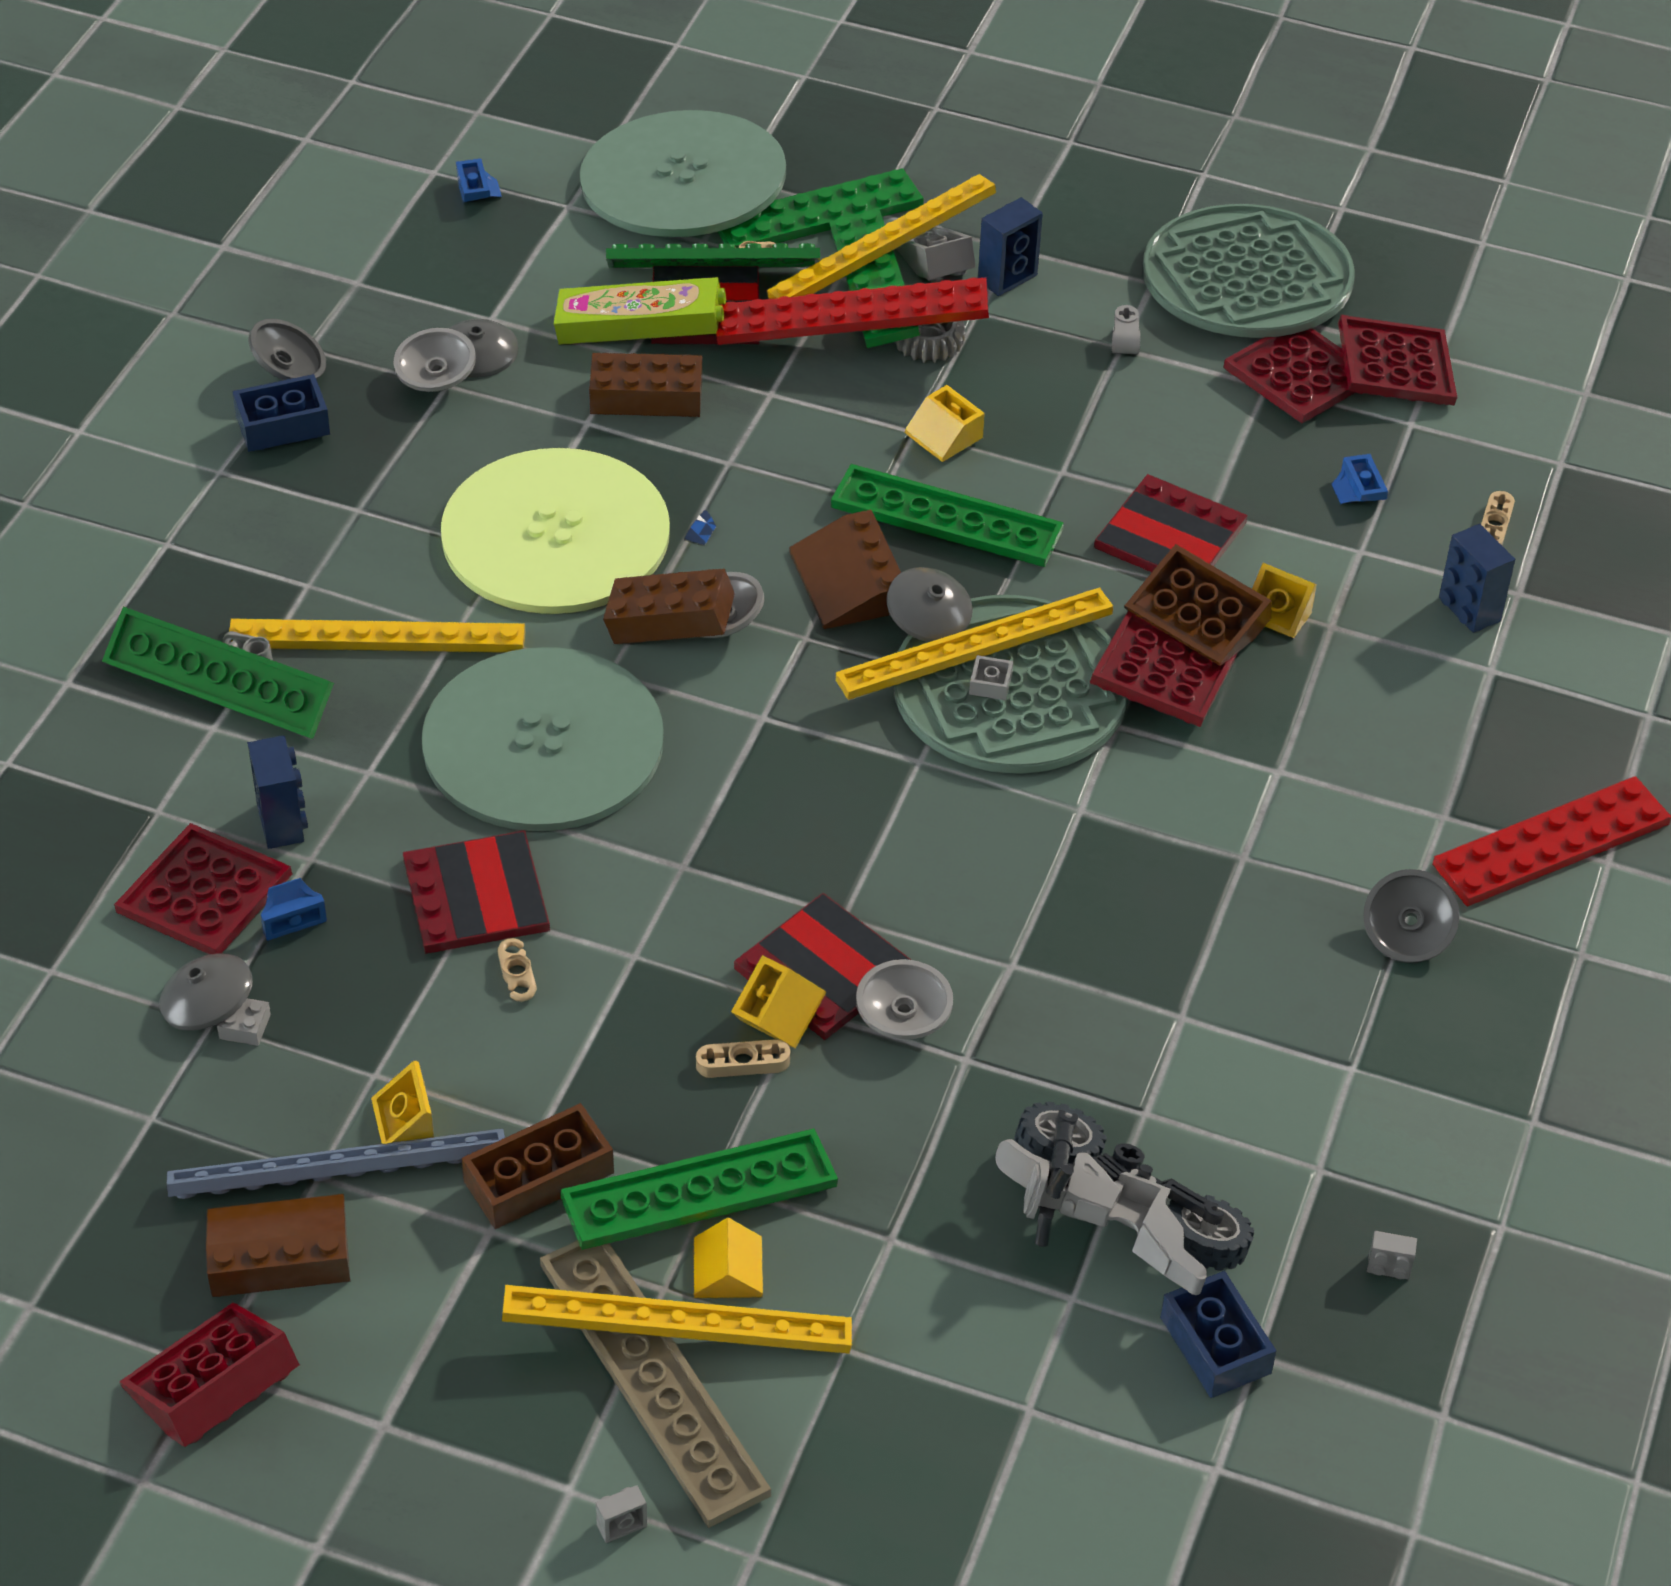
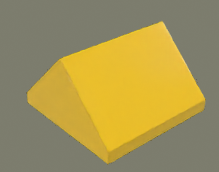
[1252,563,1317,638]
[371,1061,434,1144]
[694,1217,763,1298]

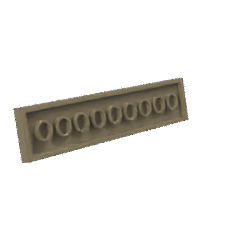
[540,1240,771,1528]

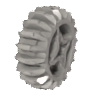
[894,321,965,363]

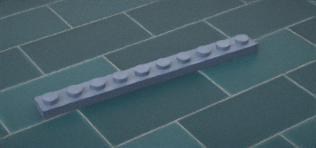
[167,1129,505,1199]

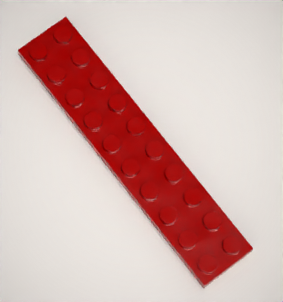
[717,277,989,345]

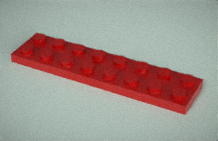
[1432,776,1671,907]

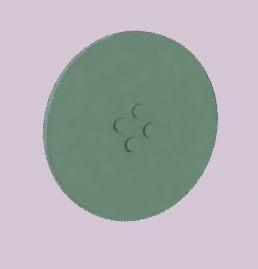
[580,110,786,237]
[1142,204,1355,338]
[893,595,1129,774]
[422,647,664,831]

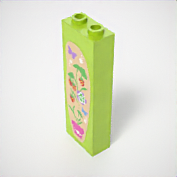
[554,277,726,345]

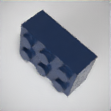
[978,197,1043,297]
[232,374,330,452]
[1439,524,1516,633]
[247,735,308,849]
[1160,1270,1277,1398]

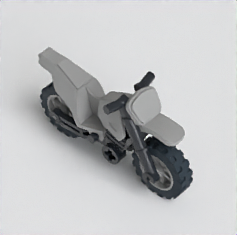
[995,1102,1254,1295]

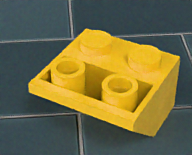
[905,385,985,462]
[731,955,826,1049]

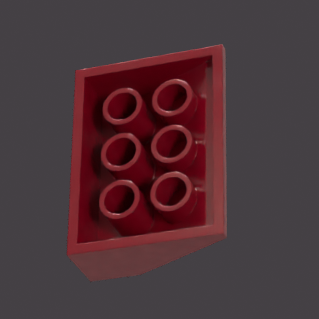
[119,1302,300,1447]

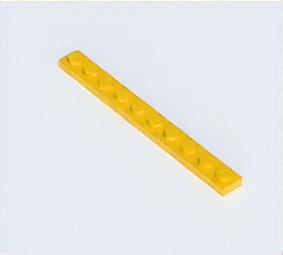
[767,174,996,299]
[835,587,1113,700]
[229,619,525,652]
[502,1285,852,1354]

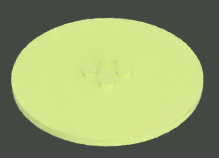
[441,448,670,614]

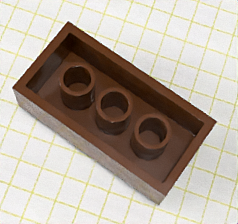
[589,352,702,417]
[603,568,735,644]
[462,1103,614,1230]

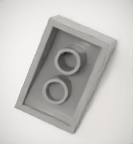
[896,225,976,282]

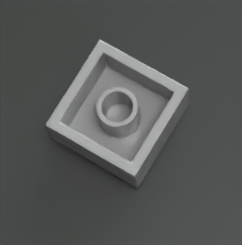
[969,655,1013,700]
[217,998,271,1046]
[1367,1231,1417,1280]
[595,1485,647,1543]

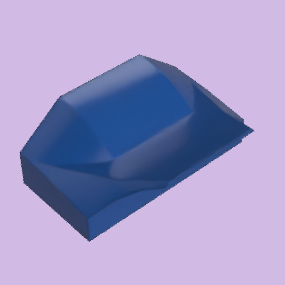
[456,159,502,202]
[1332,454,1388,504]
[261,878,327,941]

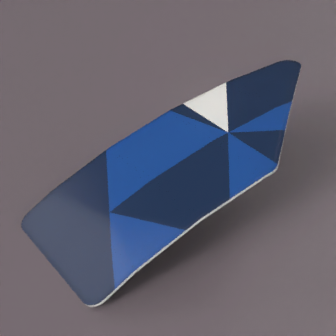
[685,510,716,546]

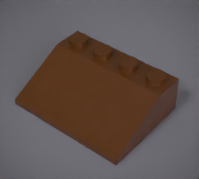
[789,510,901,629]
[1124,544,1272,666]
[206,1194,351,1297]

